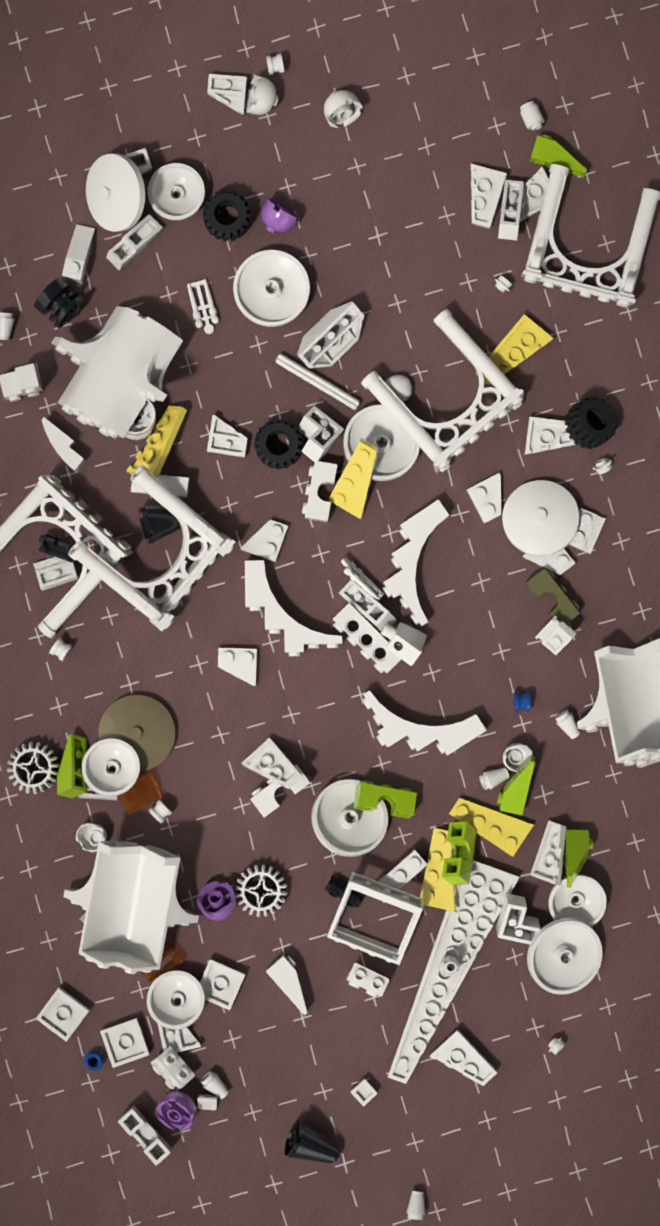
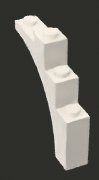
[382,499,449,627]
[245,560,342,656]
[362,691,487,755]

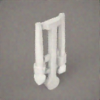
[187,279,219,334]
[341,558,385,601]

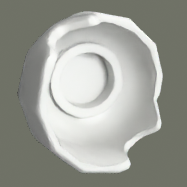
[385,375,413,402]
[502,743,533,772]
[76,823,107,852]

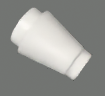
[0,312,15,340]
[555,710,581,739]
[479,767,509,790]
[440,956,459,975]
[201,1071,229,1099]
[406,1191,425,1220]

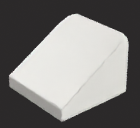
[197,1094,218,1110]

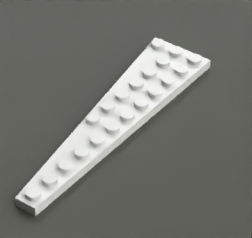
[388,860,519,1084]

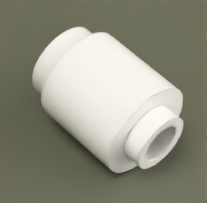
[520,101,545,131]

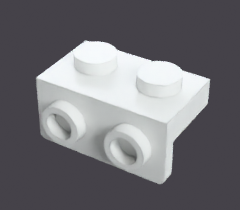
[346,963,389,997]
[151,1047,195,1091]

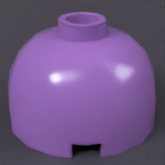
[261,198,300,234]
[197,881,237,921]
[156,1091,196,1131]

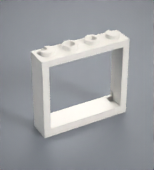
[327,872,425,965]

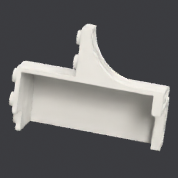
[51,306,183,439]
[577,638,660,767]
[63,841,199,974]

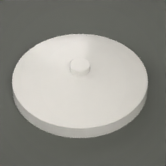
[86,154,145,232]
[233,250,310,327]
[343,405,420,481]
[502,480,579,556]
[311,779,388,857]
[527,918,602,994]

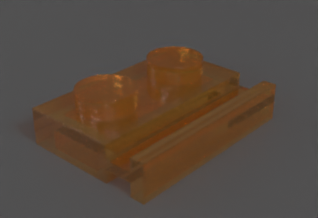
[118,772,162,815]

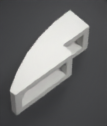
[106,214,163,271]
[42,417,85,472]
[131,475,190,498]

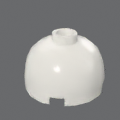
[245,75,278,115]
[324,90,363,128]

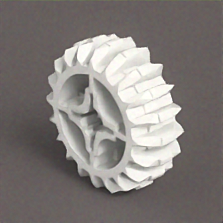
[7,742,60,794]
[235,864,287,917]

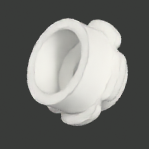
[495,275,512,293]
[548,1037,566,1055]

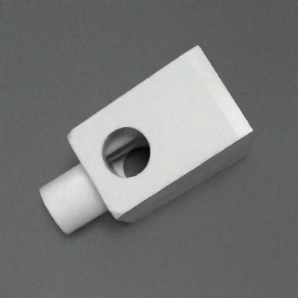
[380,622,427,666]

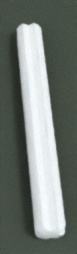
[276,354,360,410]

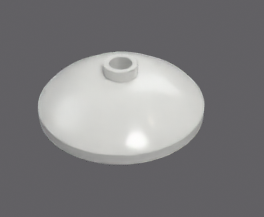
[148,163,205,220]
[82,738,140,796]
[548,874,606,927]
[147,971,205,1029]

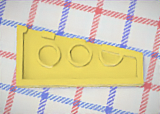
[475,314,554,385]
[126,406,187,478]
[328,439,379,519]
[448,798,534,857]
[420,828,457,912]

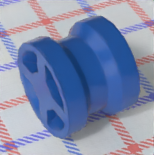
[513,692,530,712]

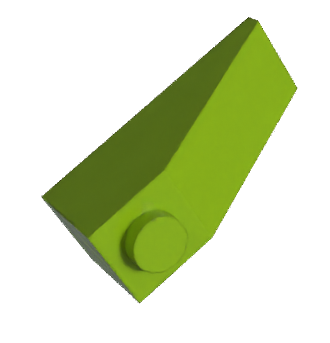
[529,135,587,178]
[57,734,87,799]
[497,755,535,815]
[564,830,593,888]

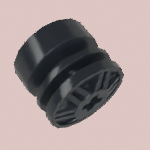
[34,277,85,329]

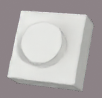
[350,1078,378,1107]

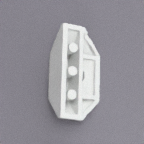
[297,301,364,369]

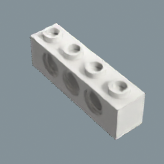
[333,603,401,674]

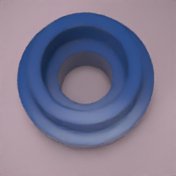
[84,1051,104,1071]

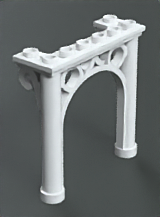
[521,164,660,308]
[361,309,524,473]
[68,465,235,631]
[0,475,133,639]

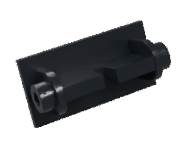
[39,534,74,563]
[325,875,366,908]

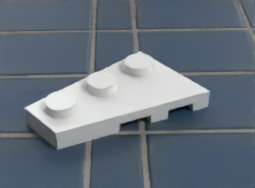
[471,164,507,229]
[500,167,549,222]
[524,417,579,455]
[241,738,303,789]
[530,820,566,886]
[429,1029,498,1086]

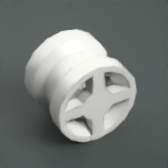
[266,53,284,75]
[49,637,73,661]
[148,799,172,824]

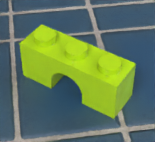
[353,781,417,819]
[442,821,477,885]

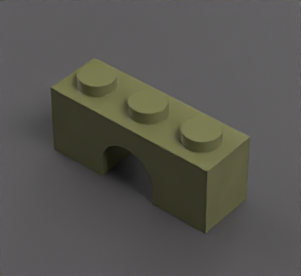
[525,568,580,624]

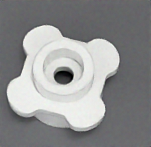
[592,458,612,475]

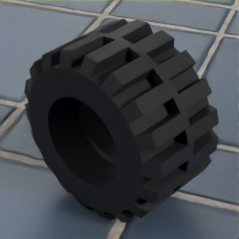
[203,190,251,242]
[565,397,618,449]
[254,419,303,469]

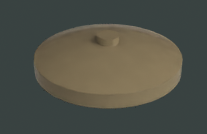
[98,695,176,771]

